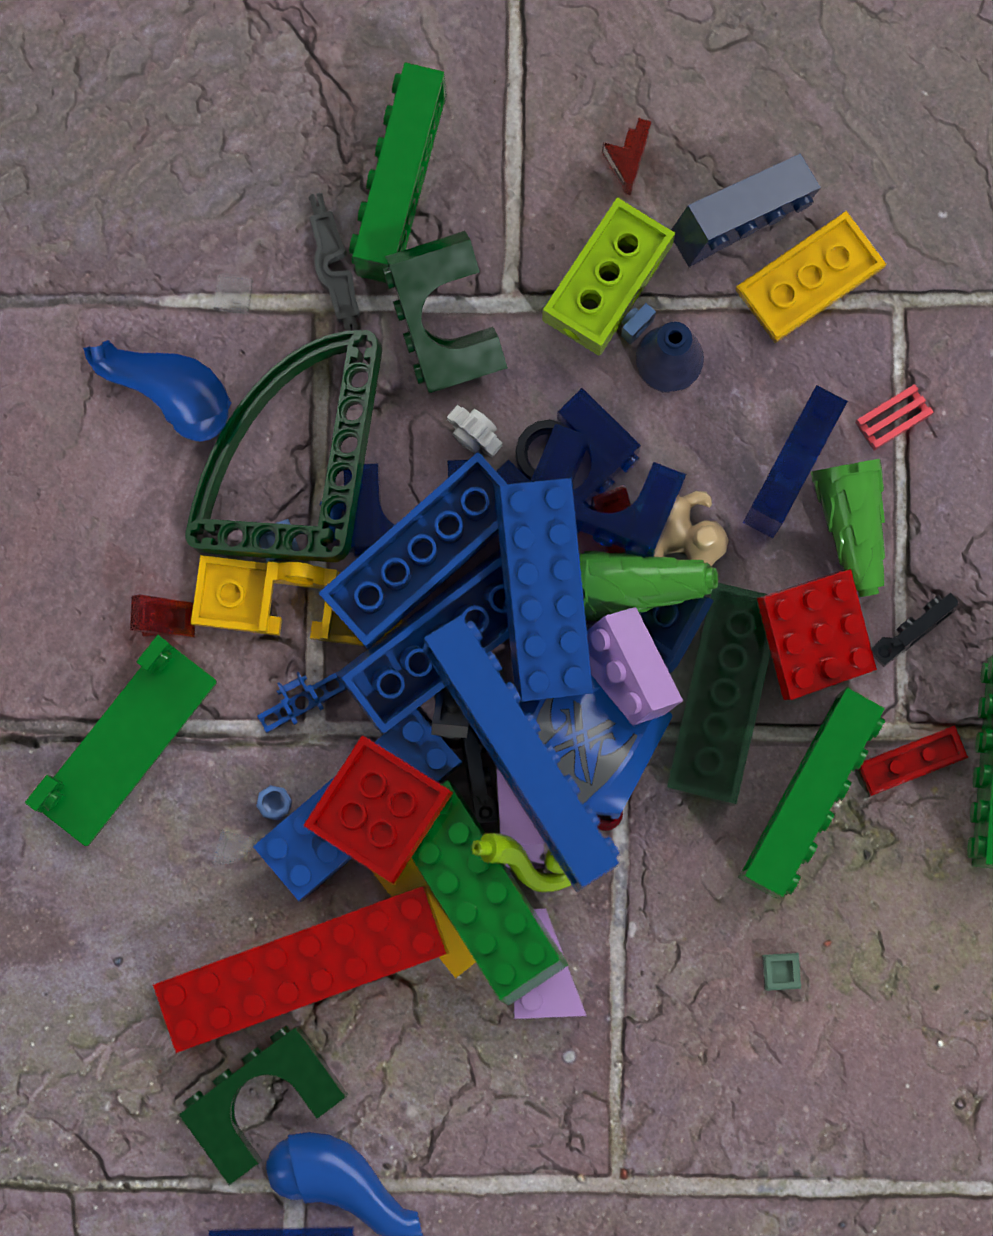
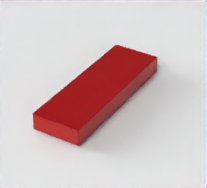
[858,725,968,797]

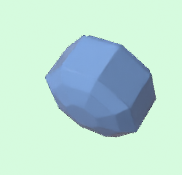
[256,785,292,821]

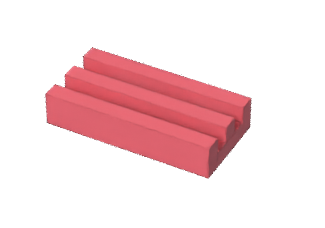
[855,384,934,450]

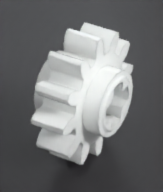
[447,405,503,458]

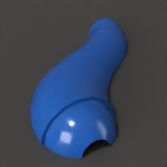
[83,340,232,442]
[266,1132,424,1236]

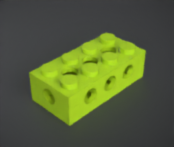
[542,197,675,356]

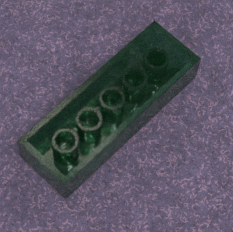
[664,583,771,806]

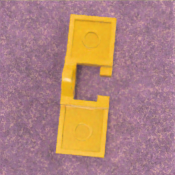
[191,555,403,646]

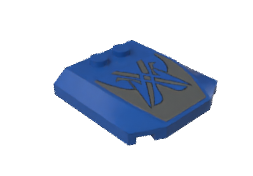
[519,675,673,819]

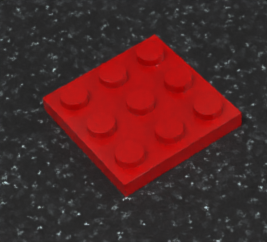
[757,569,877,700]
[303,735,453,884]

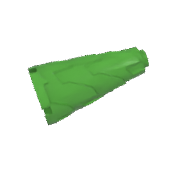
[811,459,885,597]
[579,550,718,621]

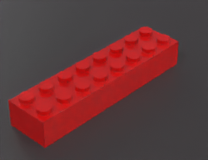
[153,886,449,1053]

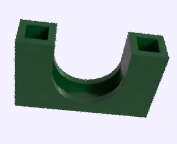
[383,231,508,393]
[179,1025,348,1185]

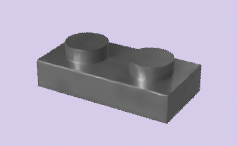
[431,687,469,738]

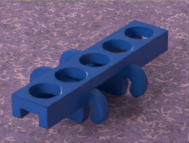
[257,672,346,733]

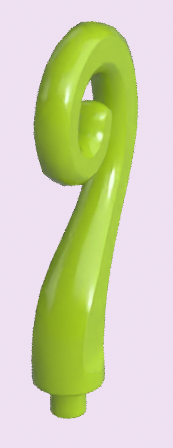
[472,833,571,893]

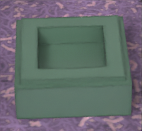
[762,953,801,991]

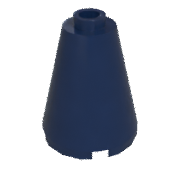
[636,322,704,393]

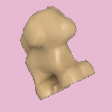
[633,491,729,567]

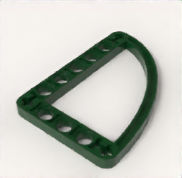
[185,330,382,562]

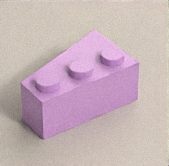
[587,607,683,725]
[497,768,545,870]
[514,908,586,1019]

